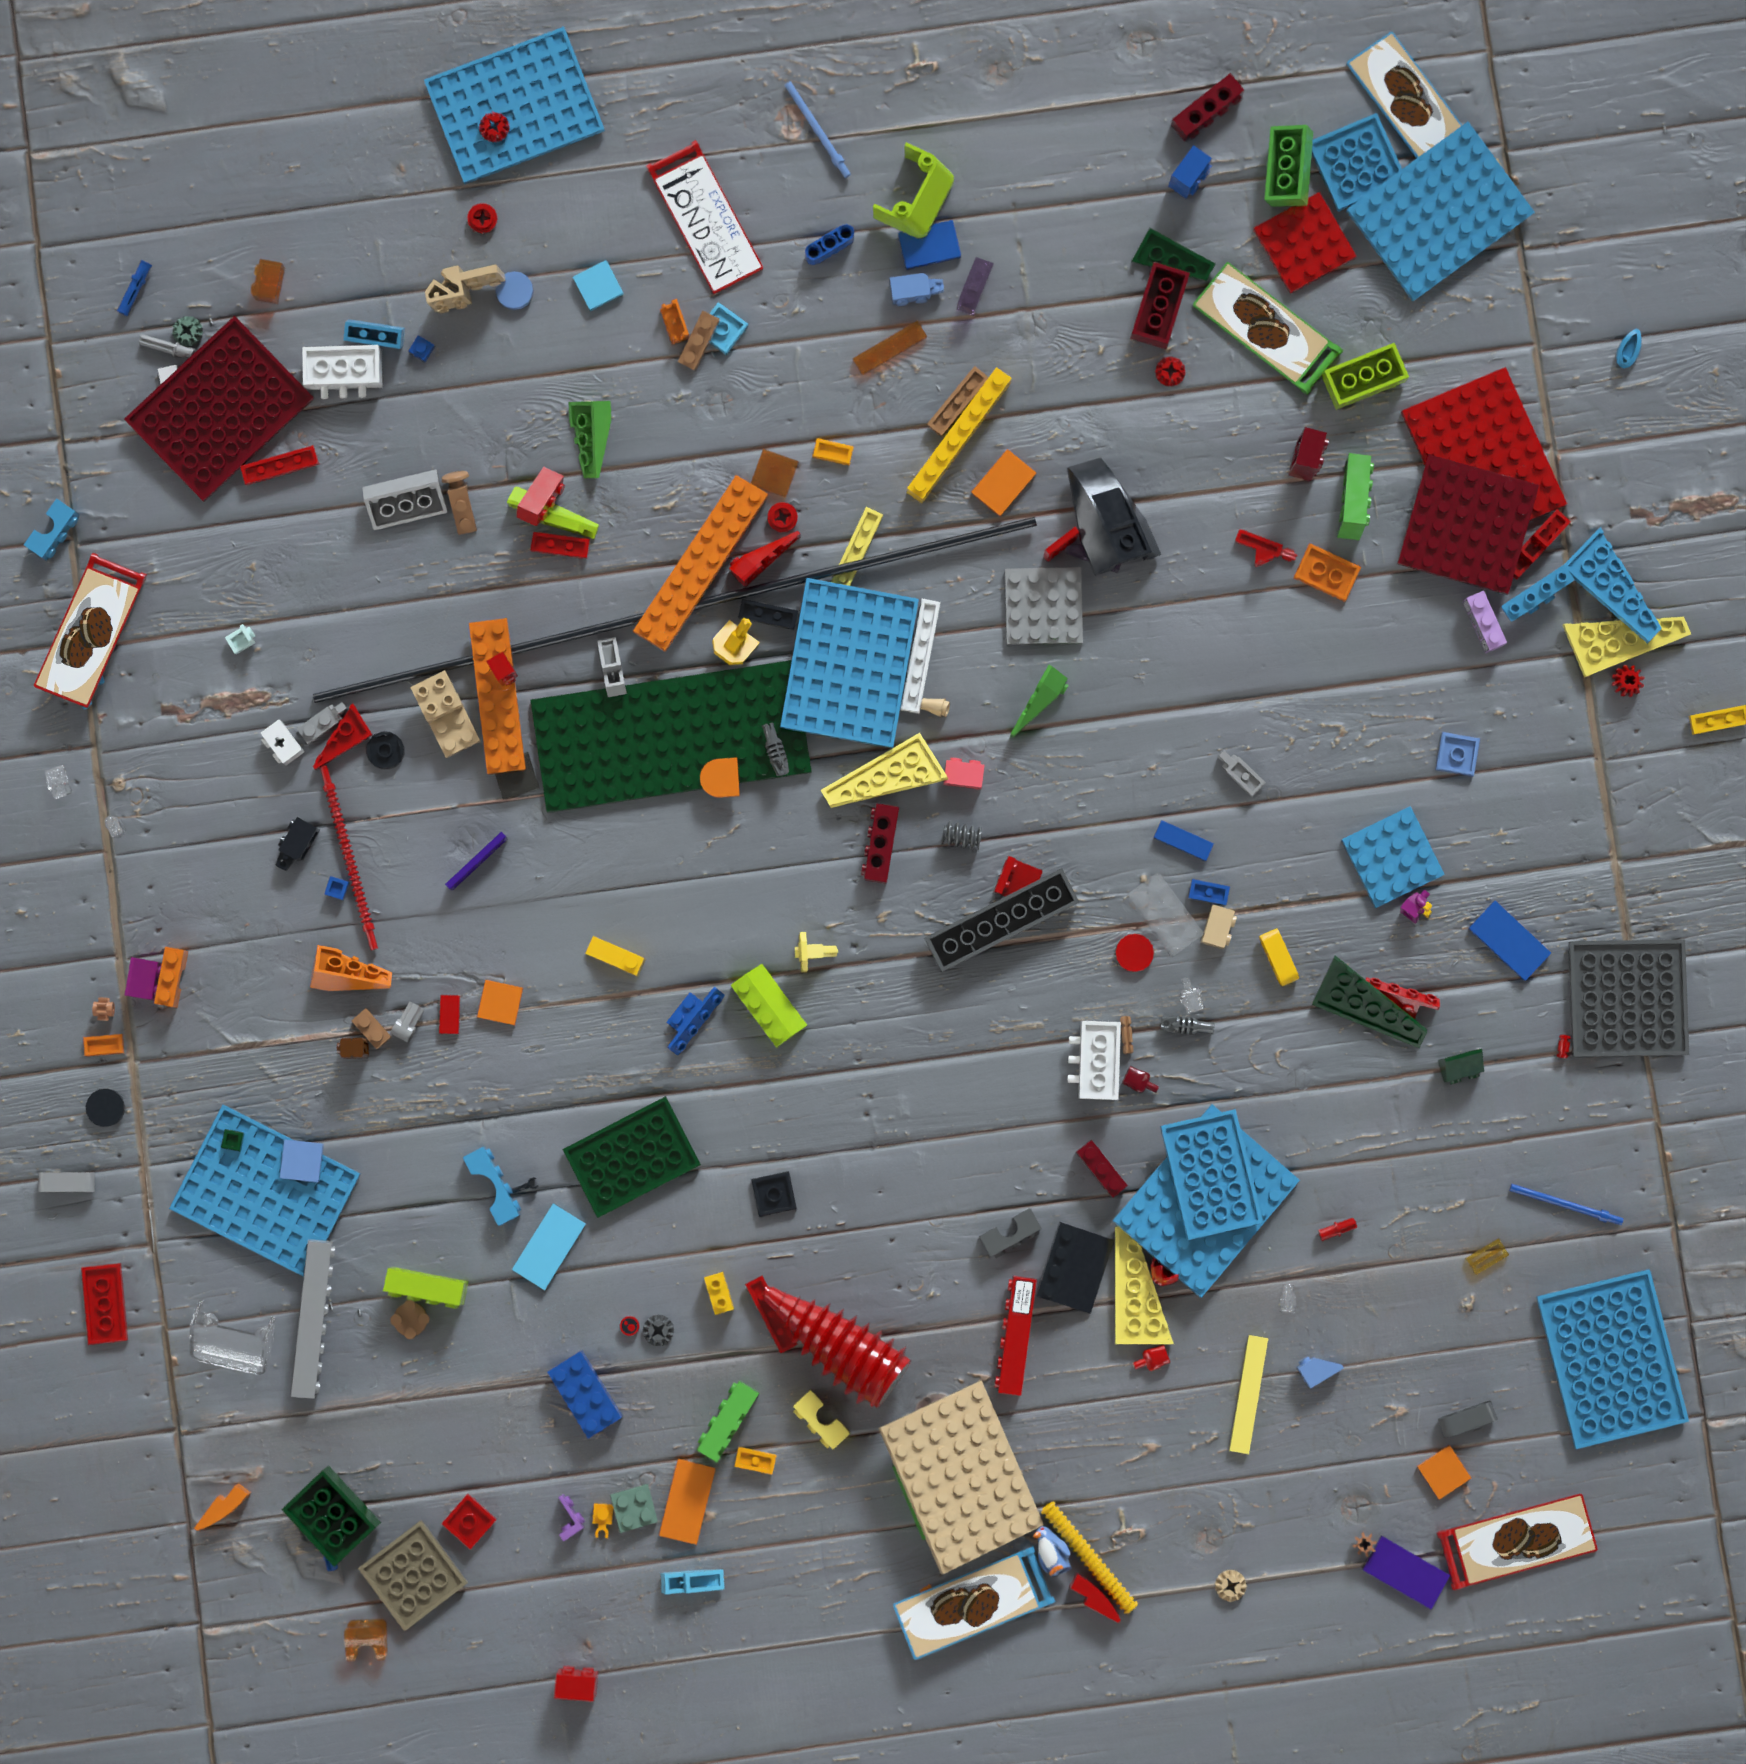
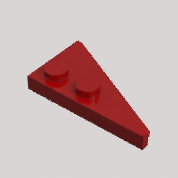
[313,704,373,770]

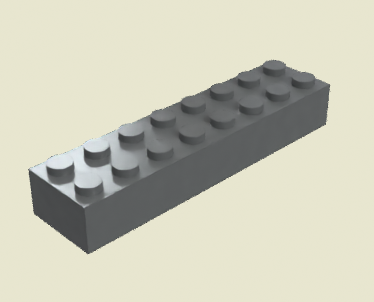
[924,868,1079,972]

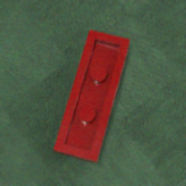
[530,532,590,559]

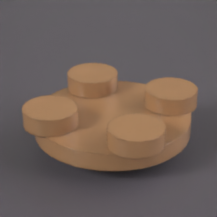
[390,1300,430,1339]

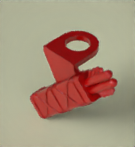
[1235,529,1297,568]

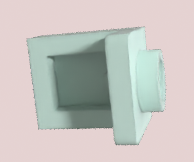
[225,624,255,654]

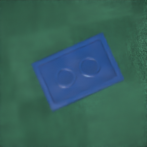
[898,220,961,270]

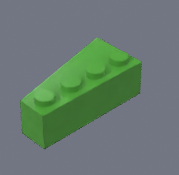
[1337,453,1374,540]
[697,1380,759,1462]

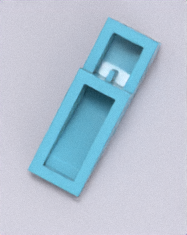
[661,1569,724,1594]

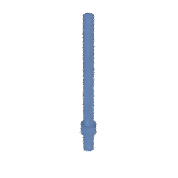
[785,82,851,178]

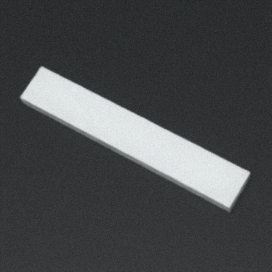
[900,599,940,714]

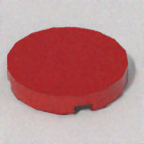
[1115,934,1154,972]

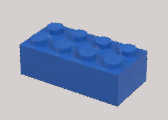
[547,1350,623,1439]

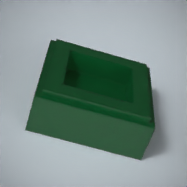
[221,1129,245,1152]

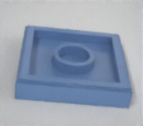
[1435,732,1480,777]
[280,1139,324,1182]

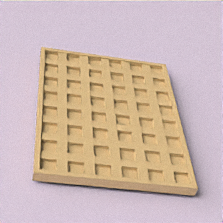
[879,1381,1044,1574]

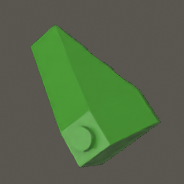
[1010,665,1069,738]

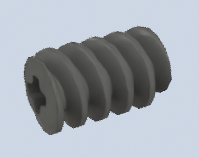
[941,821,982,851]

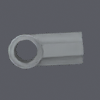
[391,1002,425,1043]

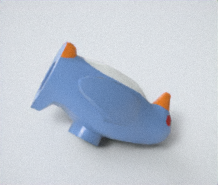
[1033,1526,1072,1577]

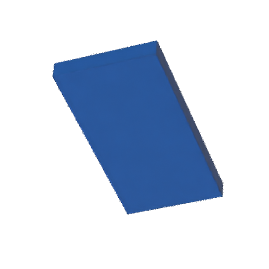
[1468,901,1551,981]

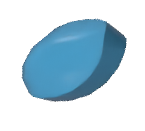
[1616,329,1642,368]

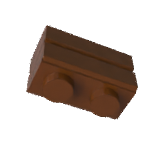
[337,1038,369,1059]

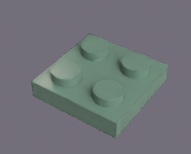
[609,1484,658,1533]

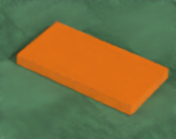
[659,1458,716,1545]

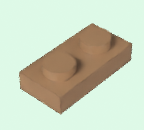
[351,1008,392,1050]

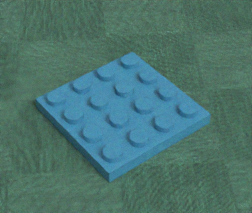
[1312,113,1402,212]
[1341,806,1445,908]

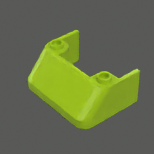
[873,142,954,239]

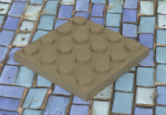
[358,1520,468,1632]

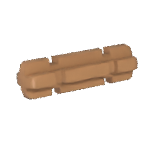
[1120,1016,1134,1054]

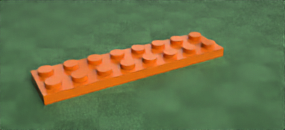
[469,618,526,775]

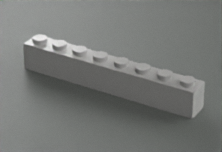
[291,1239,335,1399]

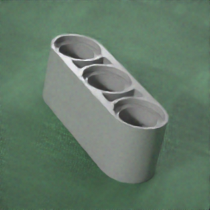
[38,1172,95,1192]

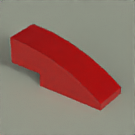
[1069,1572,1121,1623]

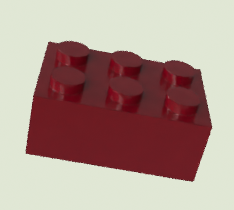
[1288,427,1329,481]

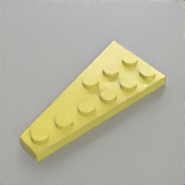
[1562,617,1691,678]
[821,733,948,808]

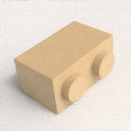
[1200,905,1237,949]

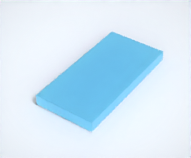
[512,1203,586,1290]

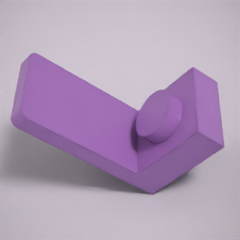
[559,1494,585,1541]

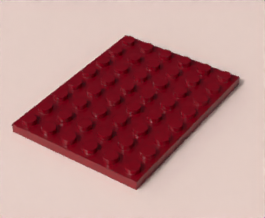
[124,315,314,502]

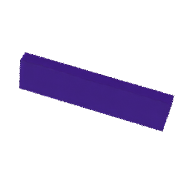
[445,832,508,890]

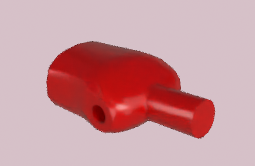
[1133,1344,1171,1371]

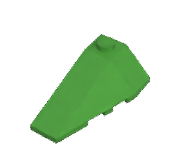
[569,401,611,478]

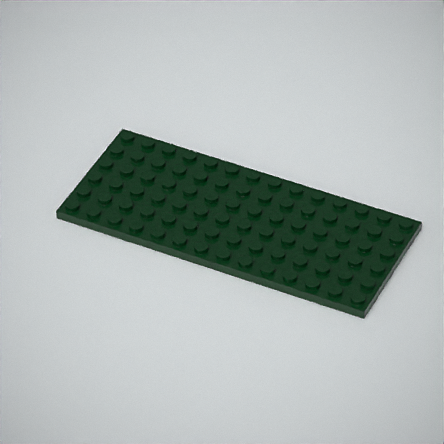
[530,660,812,813]

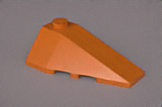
[310,945,392,991]

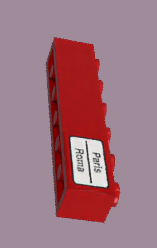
[994,1276,1037,1396]

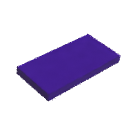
[1362,1536,1450,1610]

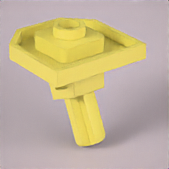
[795,932,838,973]

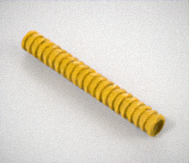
[1041,1501,1138,1614]

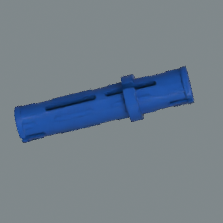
[116,260,152,316]

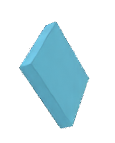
[573,260,624,311]
[709,302,749,355]

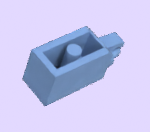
[890,273,944,306]

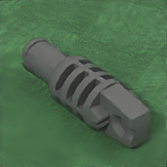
[762,723,789,776]
[1160,1016,1215,1035]

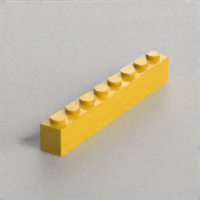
[907,367,1012,503]

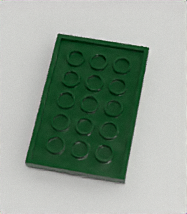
[563,1096,701,1218]

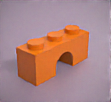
[154,947,189,1008]

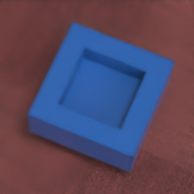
[408,335,435,362]
[324,876,350,901]

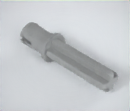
[139,335,196,359]

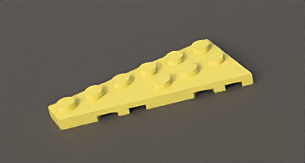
[1115,1227,1174,1344]

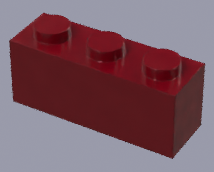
[1076,1140,1128,1198]

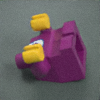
[1400,890,1432,924]

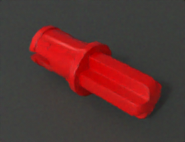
[1318,1218,1357,1241]

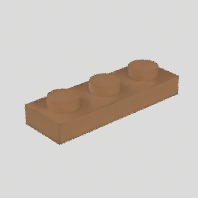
[678,310,721,371]

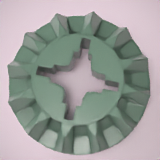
[172,316,203,346]

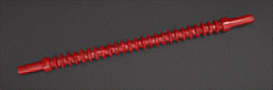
[320,765,378,951]

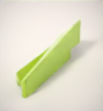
[507,486,599,539]

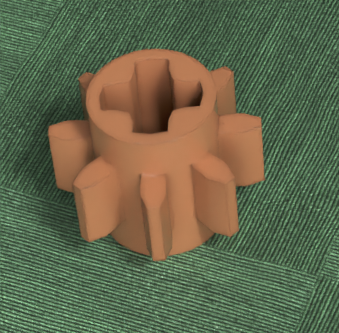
[92,997,115,1021]
[1353,1532,1377,1557]

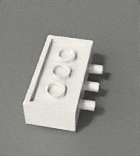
[302,345,383,399]
[1068,1021,1121,1100]

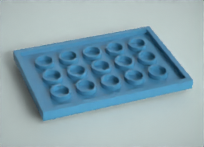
[1160,1109,1263,1240]

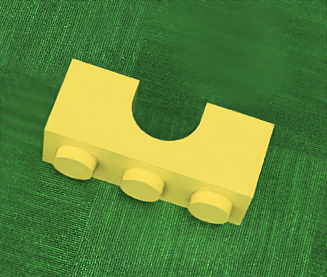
[793,1389,850,1449]

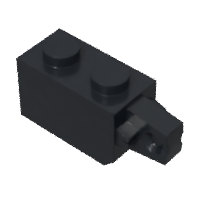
[275,817,320,871]

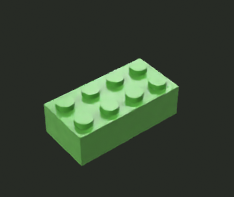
[1265,125,1313,207]

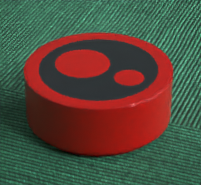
[620,1316,640,1336]

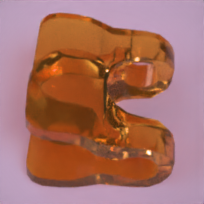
[344,1619,388,1662]

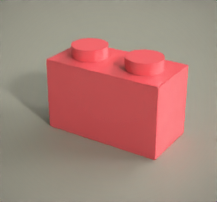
[943,758,984,790]

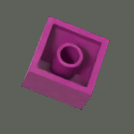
[124,957,162,1001]

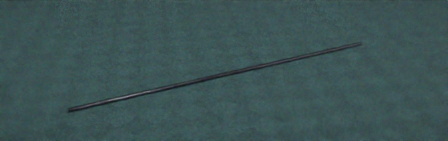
[313,517,1037,703]

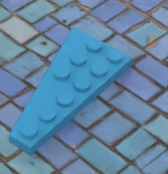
[1564,527,1662,644]

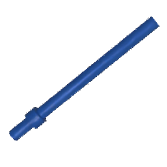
[1509,1184,1624,1225]

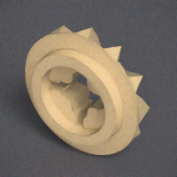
[1215,1570,1247,1602]

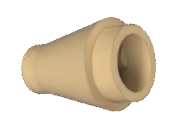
[921,698,950,717]

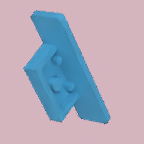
[1501,565,1574,622]

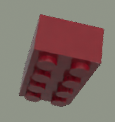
[1130,262,1190,350]

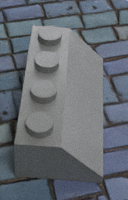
[363,469,448,530]

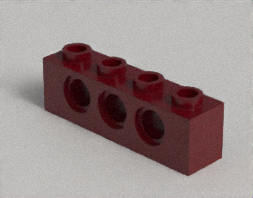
[1171,73,1245,142]
[861,803,899,884]

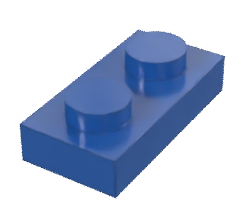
[1188,879,1230,906]

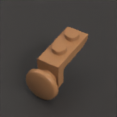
[441,471,477,535]

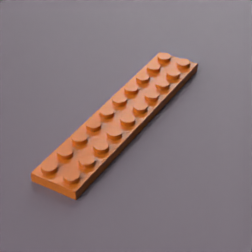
[633,475,768,652]

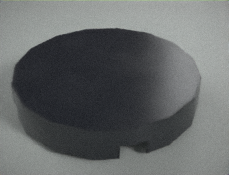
[366,731,405,770]
[86,1088,125,1127]

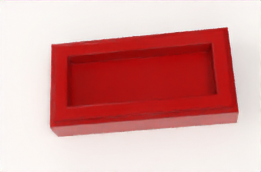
[439,995,460,1034]

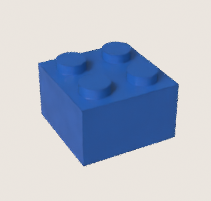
[1168,145,1212,199]

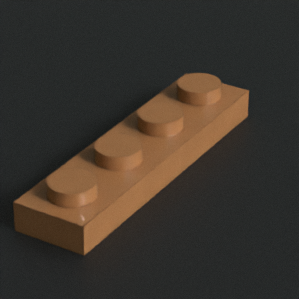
[927,366,989,437]

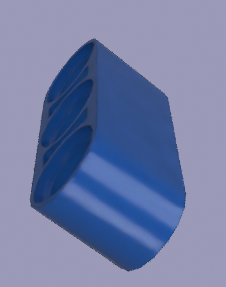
[805,224,854,265]

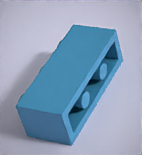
[343,320,405,349]

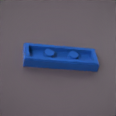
[1153,820,1214,861]

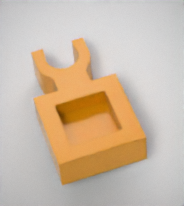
[593,1503,613,1538]

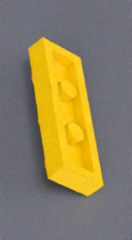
[1689,705,1746,735]

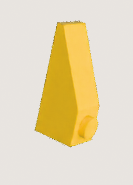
[585,936,646,977]

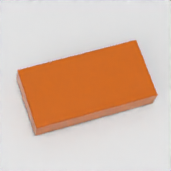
[83,1034,124,1057]

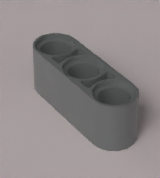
[1438,1401,1498,1438]

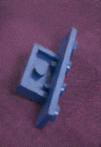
[666,987,725,1055]

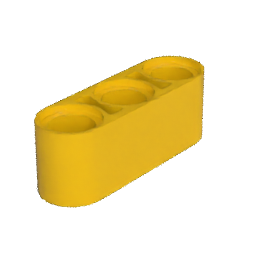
[1259,928,1299,987]

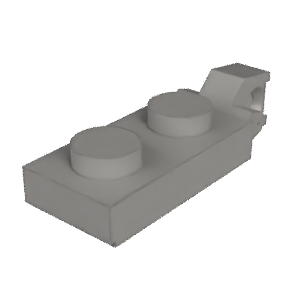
[297,702,348,745]
[1218,751,1266,797]

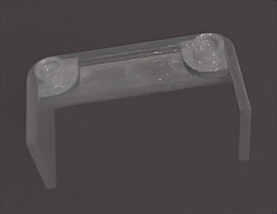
[190,1300,276,1375]

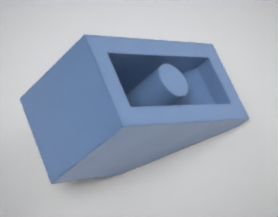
[1296,1356,1344,1388]

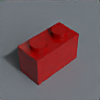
[486,651,518,686]

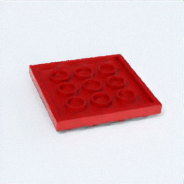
[1253,192,1357,294]

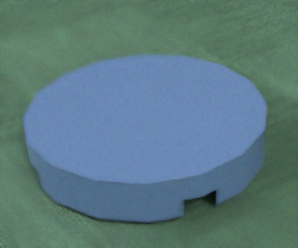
[495,271,534,310]

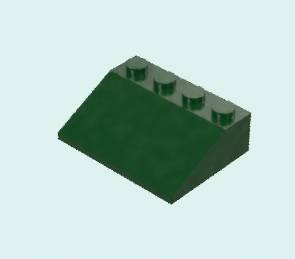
[281,1466,381,1567]

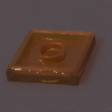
[751,449,799,498]

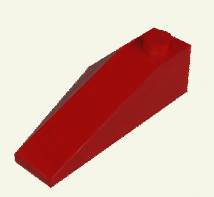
[729,531,801,588]

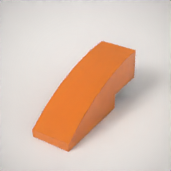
[194,1483,251,1531]

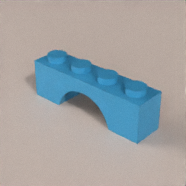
[463,1146,522,1226]

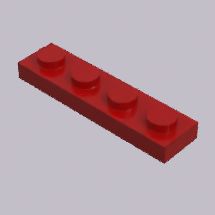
[240,445,319,486]
[745,1275,798,1354]

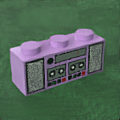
[1463,591,1507,654]

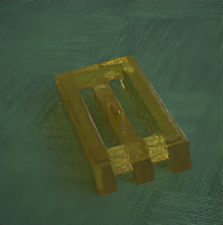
[1465,1238,1509,1275]

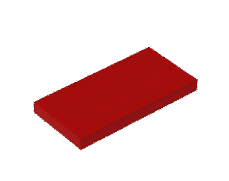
[81,1263,128,1345]

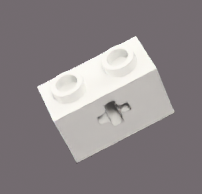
[261,720,304,765]

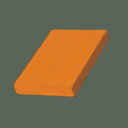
[971,449,1036,517]
[1293,543,1361,602]

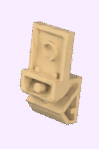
[425,264,506,313]
[410,670,481,758]

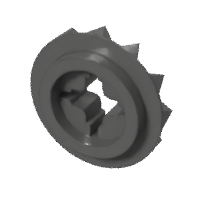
[643,1315,674,1346]

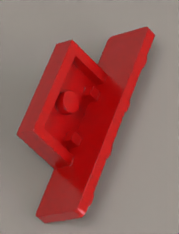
[1365,977,1440,1019]

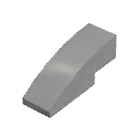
[597,637,627,697]

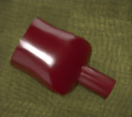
[1122,1066,1159,1093]

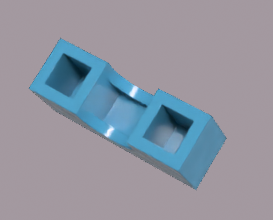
[24,498,79,561]

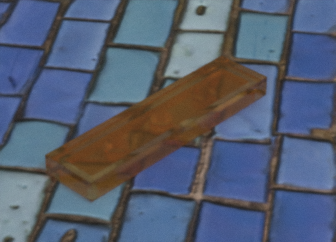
[853,320,927,376]

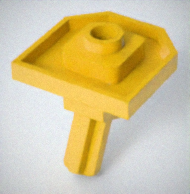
[712,618,760,665]

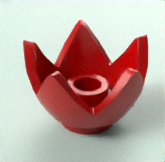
[1151,1258,1179,1286]

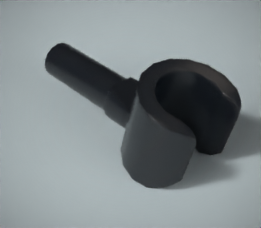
[512,1177,539,1193]

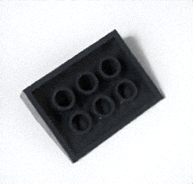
[1035,1222,1114,1314]

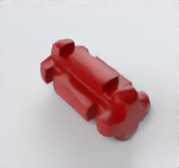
[1557,1035,1571,1059]

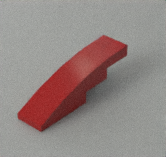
[1514,509,1571,580]

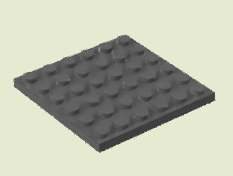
[1568,940,1689,1057]

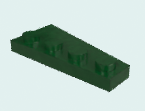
[1131,228,1216,281]

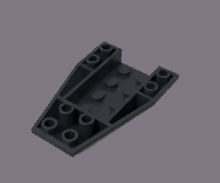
[1067,457,1161,576]

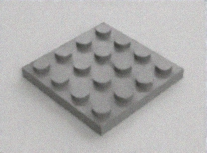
[1005,567,1083,645]

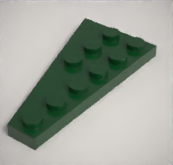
[1312,955,1427,1048]

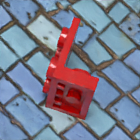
[993,856,1043,897]

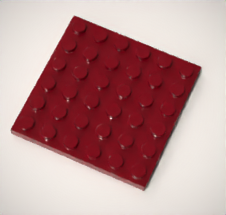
[1397,454,1539,595]

